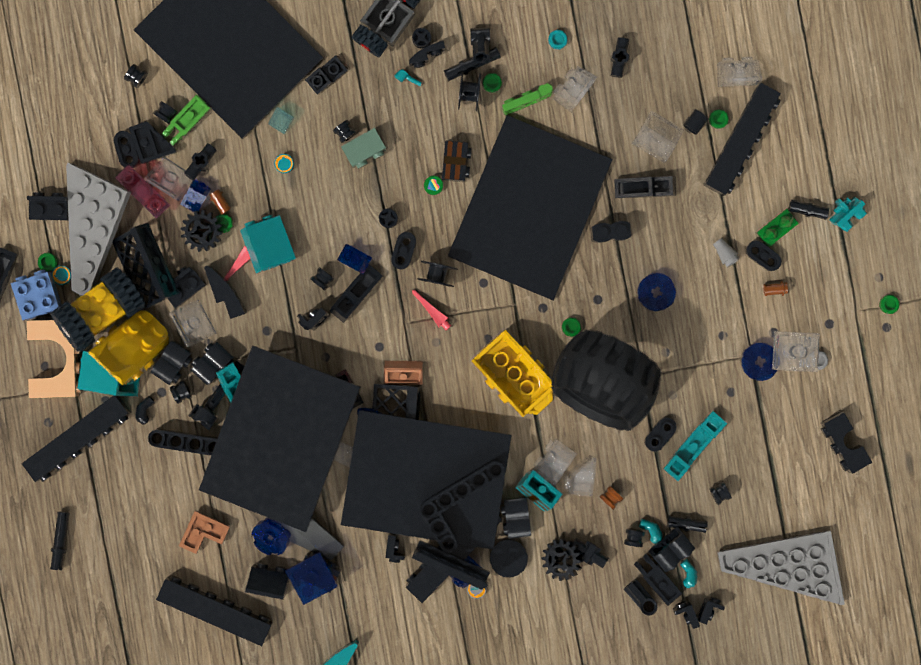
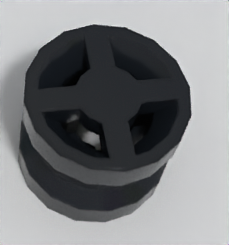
[412,28,431,49]
[124,64,148,88]
[153,101,177,124]
[332,120,357,143]
[379,209,398,229]
[310,267,334,290]
[170,380,192,404]
[709,482,732,505]
[624,529,645,547]

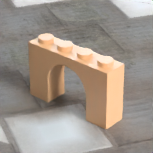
[27,320,82,398]

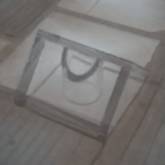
[144,157,194,202]
[169,299,216,347]

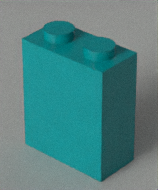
[240,214,296,274]

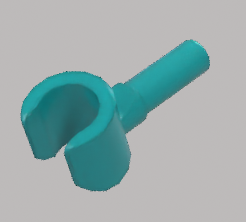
[395,70,422,86]

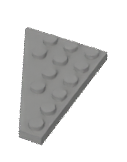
[66,163,131,296]
[717,530,845,605]

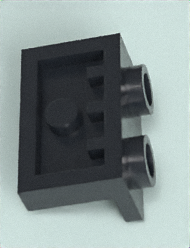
[27,192,69,221]
[168,266,206,308]
[297,308,330,331]

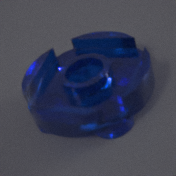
[637,273,676,311]
[741,343,780,381]
[251,517,291,555]

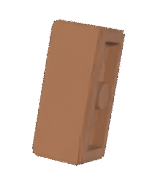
[384,361,423,385]

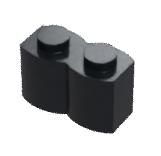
[590,221,632,243]
[150,340,193,385]
[191,342,235,386]
[500,497,531,539]
[649,527,695,572]

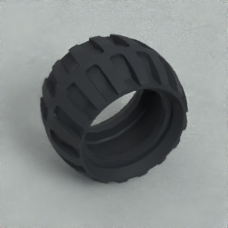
[551,330,661,431]

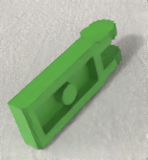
[502,84,553,115]
[161,95,211,146]

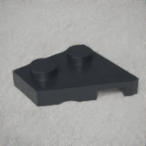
[129,121,177,164]

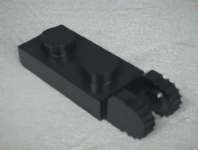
[634,554,682,606]

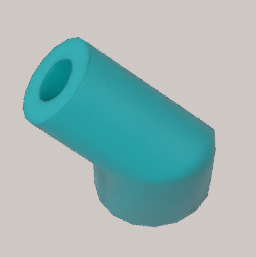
[639,518,663,544]
[680,559,697,588]

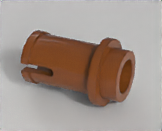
[209,189,231,215]
[763,281,788,296]

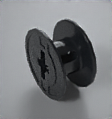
[458,71,481,112]
[417,261,458,287]

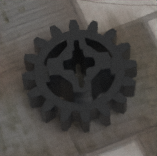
[180,210,223,252]
[541,538,583,581]

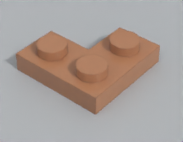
[179,510,230,554]

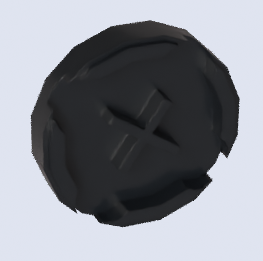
[490,539,528,578]

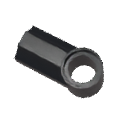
[470,27,490,64]
[683,109,709,135]
[623,578,658,616]

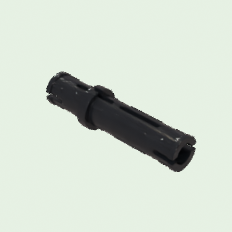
[444,47,501,82]
[50,511,70,570]

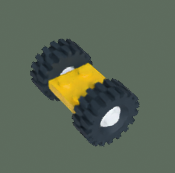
[50,267,145,352]

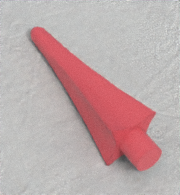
[224,246,250,281]
[412,290,452,331]

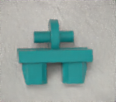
[829,197,867,232]

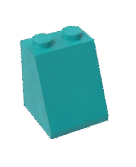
[78,351,141,397]

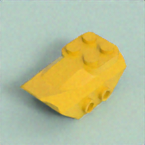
[88,310,169,385]
[471,330,553,417]

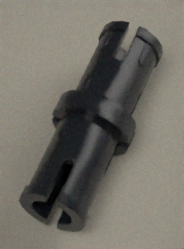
[789,199,829,220]
[667,515,708,533]

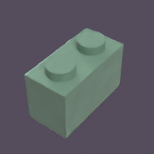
[341,128,387,169]

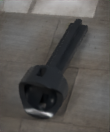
[188,361,245,430]

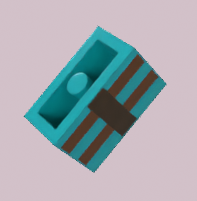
[515,470,563,512]

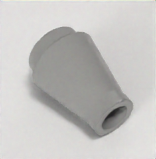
[713,238,740,268]

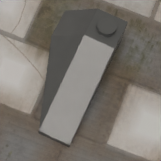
[262,517,344,560]

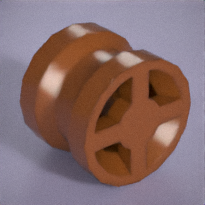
[599,486,624,510]

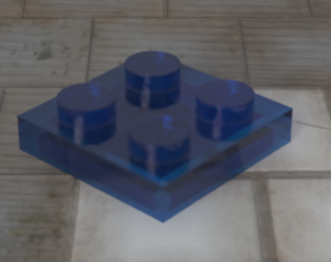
[285,552,338,605]

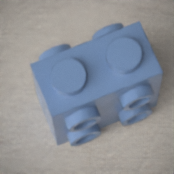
[11,270,62,320]

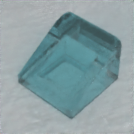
[268,107,294,134]

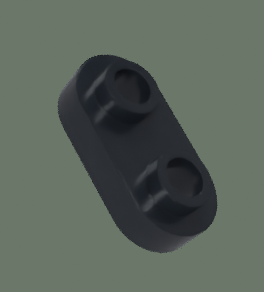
[114,131,139,169]
[391,232,416,270]
[746,241,782,271]
[644,417,677,452]

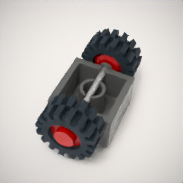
[352,0,420,58]

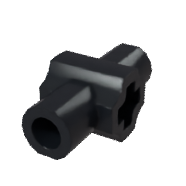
[610,37,629,78]
[184,143,217,181]
[572,538,609,568]

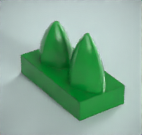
[756,209,799,247]

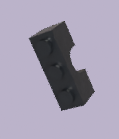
[821,412,872,474]

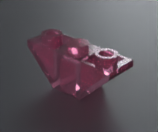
[115,164,170,219]

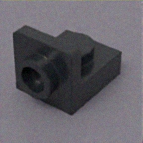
[385,533,405,563]
[697,597,725,625]
[673,601,700,629]

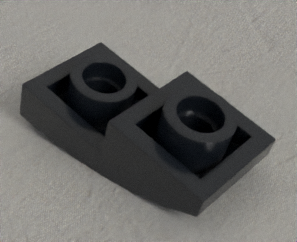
[409,41,445,68]
[305,55,349,95]

